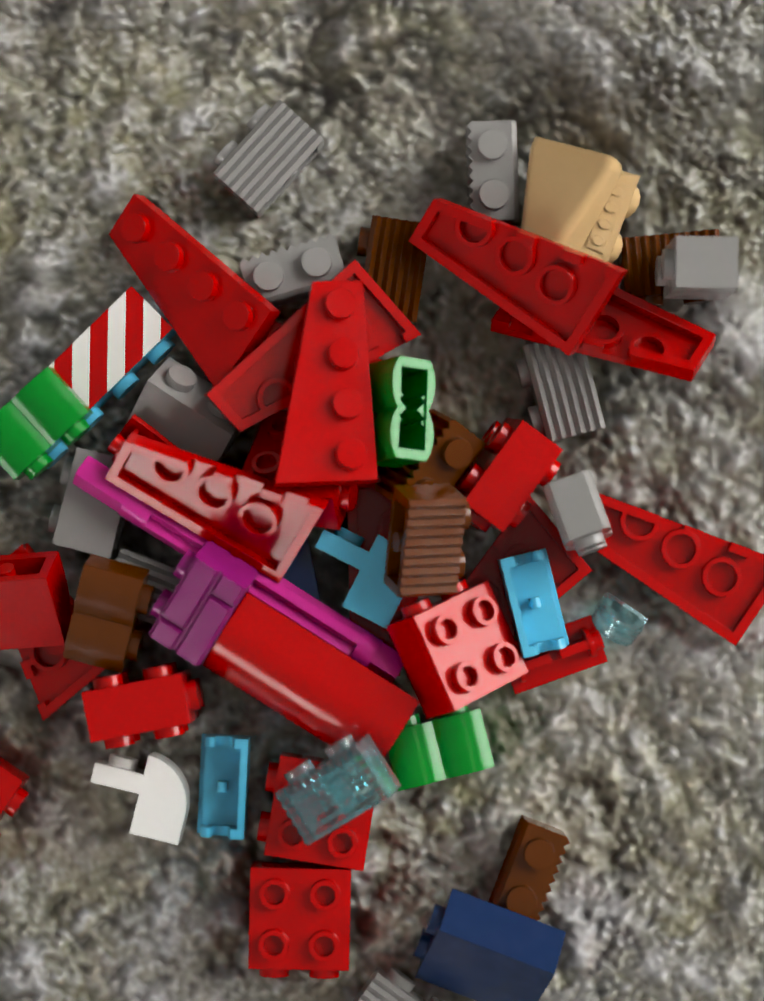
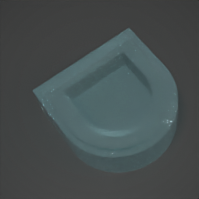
[592,592,647,646]

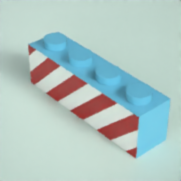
[47,286,177,469]

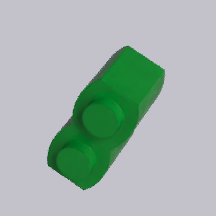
[369,356,436,468]
[0,367,93,481]
[388,705,495,791]

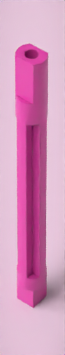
[72,455,403,683]

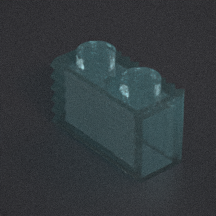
[275,734,402,845]

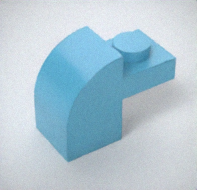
[315,527,402,629]

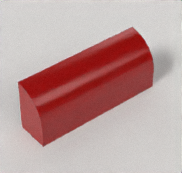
[0,551,71,650]
[203,592,420,773]

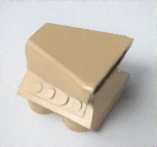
[521,137,640,263]

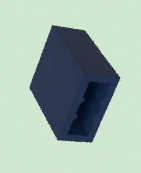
[413,888,566,1001]

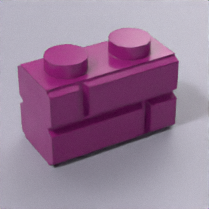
[149,541,259,666]

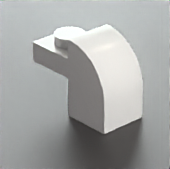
[90,751,190,845]

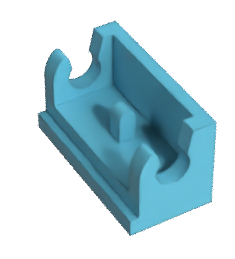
[497,548,570,658]
[197,733,251,840]

